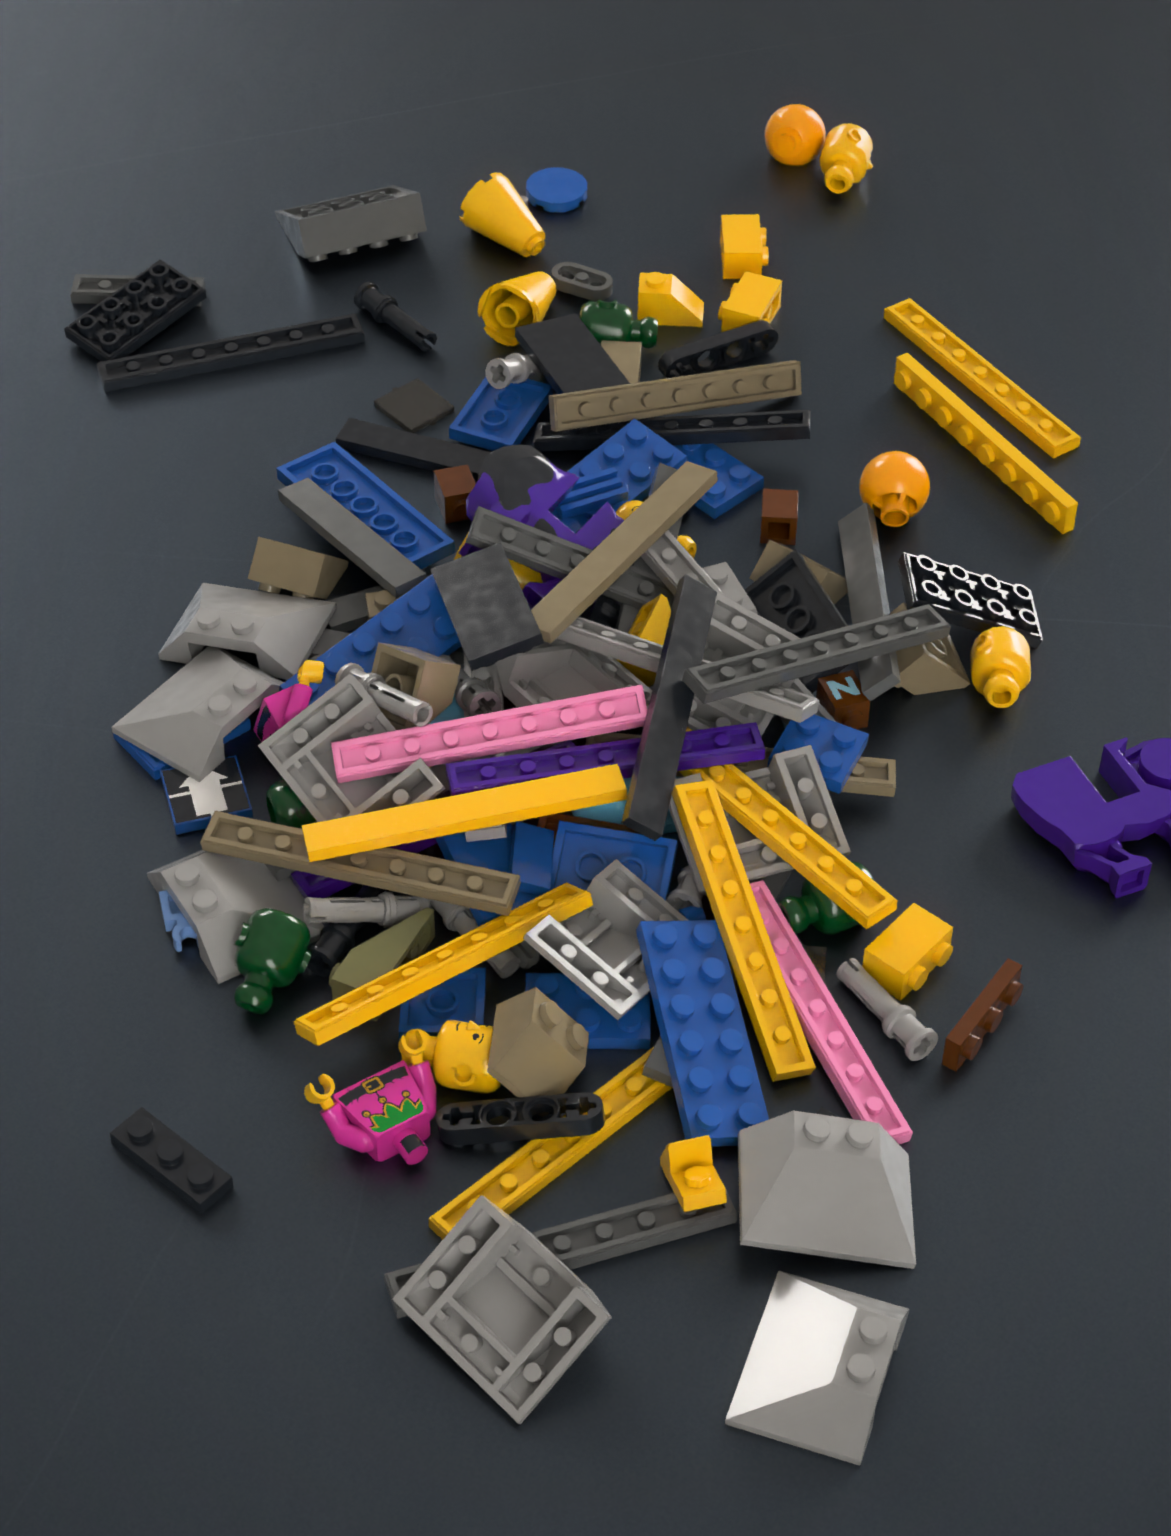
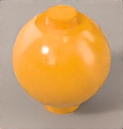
[764,104,826,166]
[859,451,930,527]

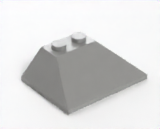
[158,583,337,680]
[646,592,800,737]
[496,638,652,709]
[111,646,284,782]
[258,673,445,822]
[669,745,851,894]
[147,850,324,984]
[523,859,688,1020]
[738,1111,916,1269]
[392,1195,612,1424]
[725,1271,909,1466]

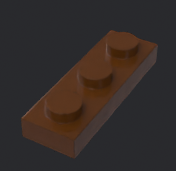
[942,958,1024,1072]

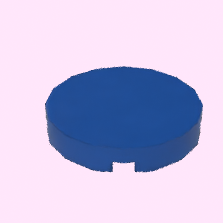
[526,167,587,213]

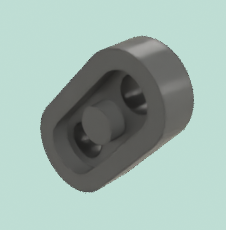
[551,262,613,301]

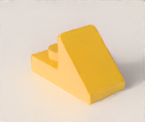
[660,1135,727,1212]

